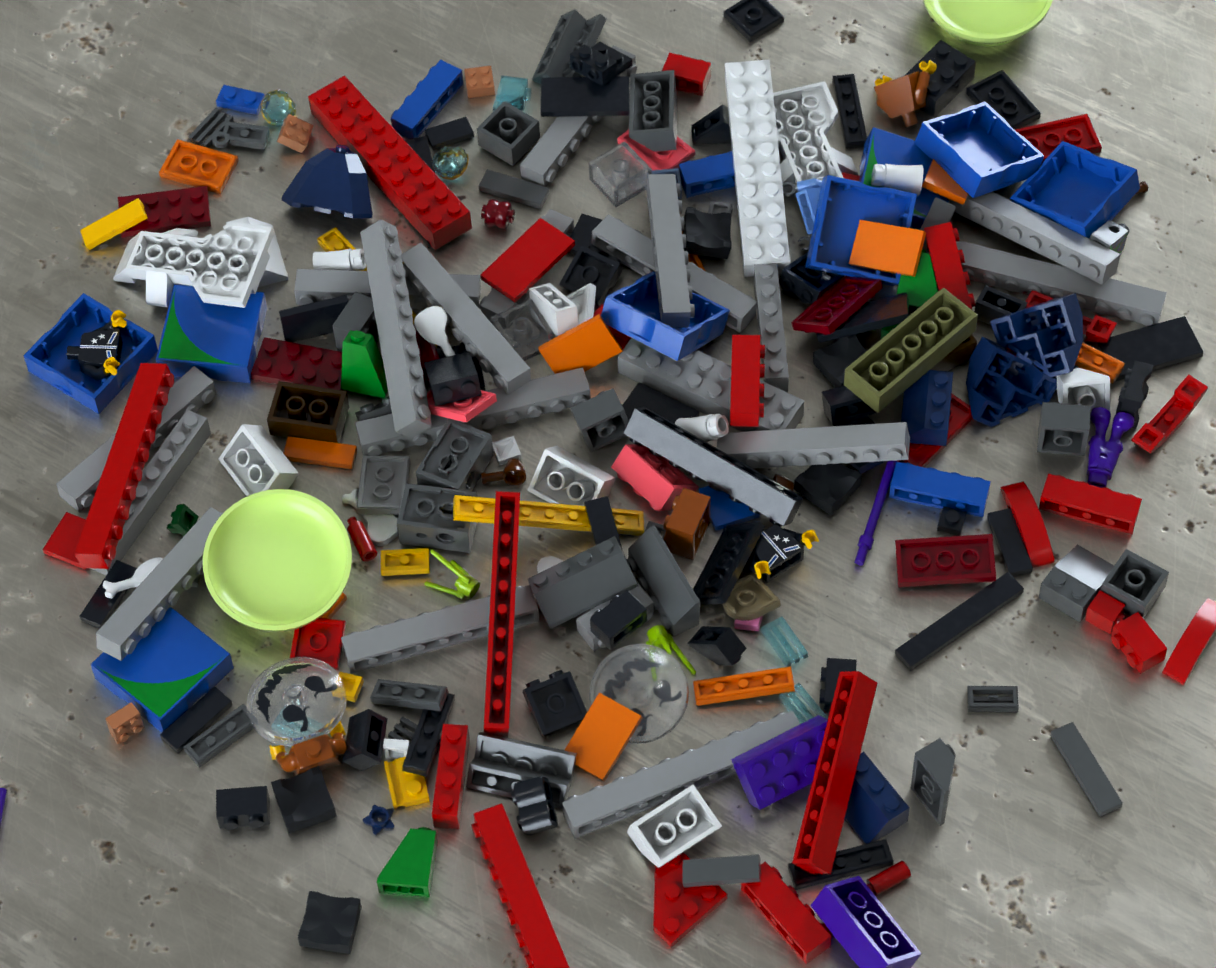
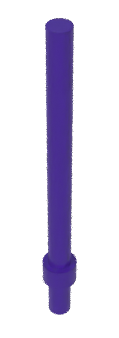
[854,460,898,566]

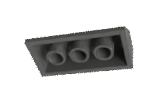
[629,70,677,152]
[627,525,700,637]
[527,536,639,629]

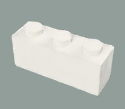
[529,283,579,336]

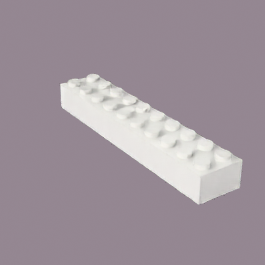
[725,59,790,277]

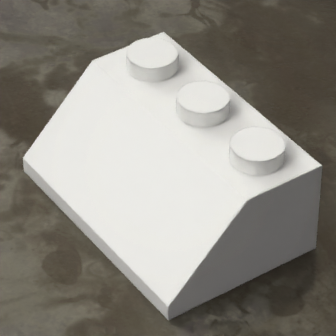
[226,217,289,287]
[218,424,299,496]
[527,446,616,506]
[627,785,722,868]

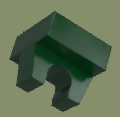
[167,504,199,536]

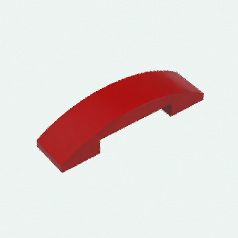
[1025,290,1117,342]
[1131,374,1208,454]
[1000,481,1055,568]
[1162,598,1216,684]

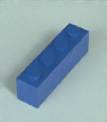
[391,59,464,139]
[679,151,736,198]
[889,462,991,518]

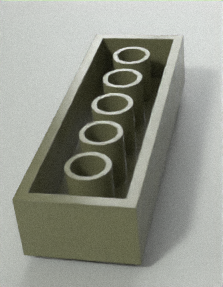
[844,287,978,413]

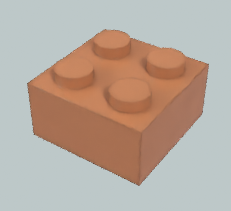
[464,65,495,99]
[277,114,314,153]
[105,702,144,744]

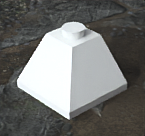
[1057,368,1110,422]

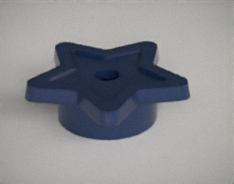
[362,805,394,835]

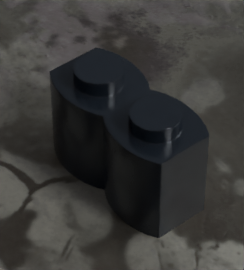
[512,776,558,835]

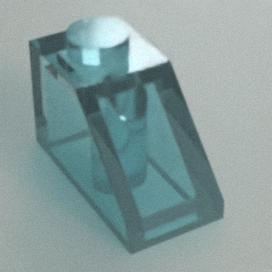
[493,75,532,111]

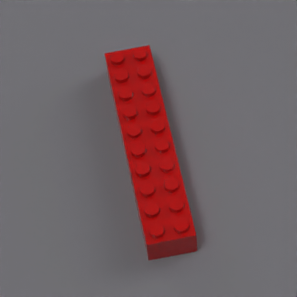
[308,75,472,250]

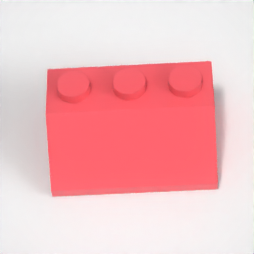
[611,444,699,512]

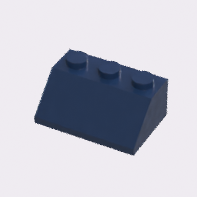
[901,370,953,446]
[844,752,910,844]

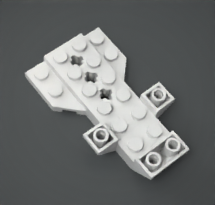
[773,81,858,193]
[113,222,275,308]

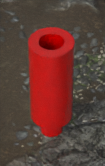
[347,516,378,562]
[866,861,911,896]

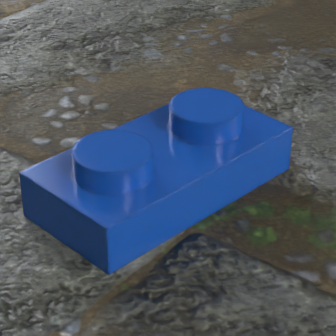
[216,85,265,115]

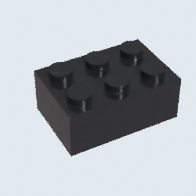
[904,40,976,118]

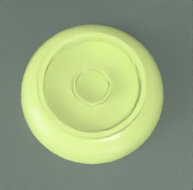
[923,0,1052,47]
[203,489,352,632]

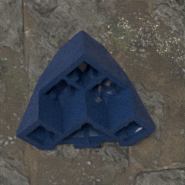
[281,145,373,218]
[990,293,1083,378]
[966,336,1057,427]

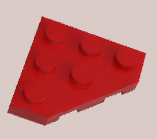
[653,852,727,948]

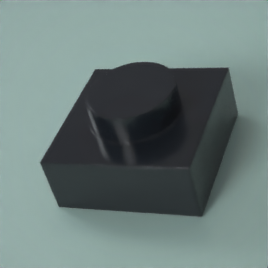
[937,506,967,536]

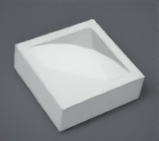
[492,436,522,466]
[383,739,410,759]

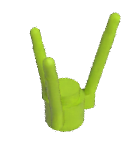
[424,549,480,600]
[646,625,696,682]

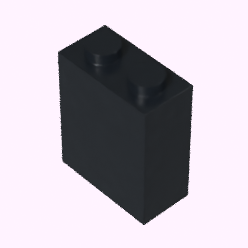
[424,352,482,406]

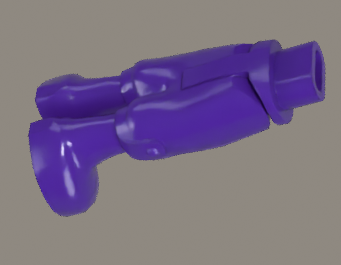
[1086,407,1135,488]

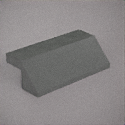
[532,9,607,83]
[466,732,577,809]

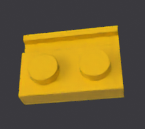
[384,757,430,810]

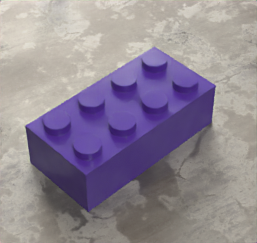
[731,715,828,810]
[810,876,922,968]

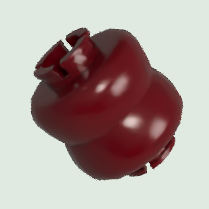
[481,199,515,229]

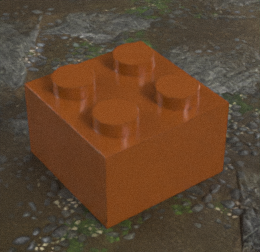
[663,488,711,560]

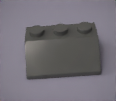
[911,738,956,826]

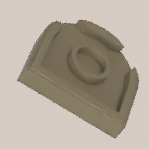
[723,573,781,621]

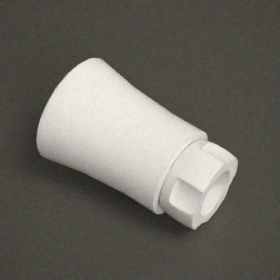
[871,164,923,196]
[313,249,366,271]
[675,414,729,442]

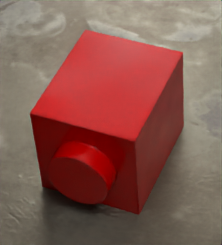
[1085,591,1126,635]

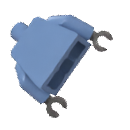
[783,178,822,250]

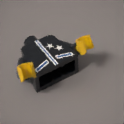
[67,310,127,381]
[747,525,819,583]

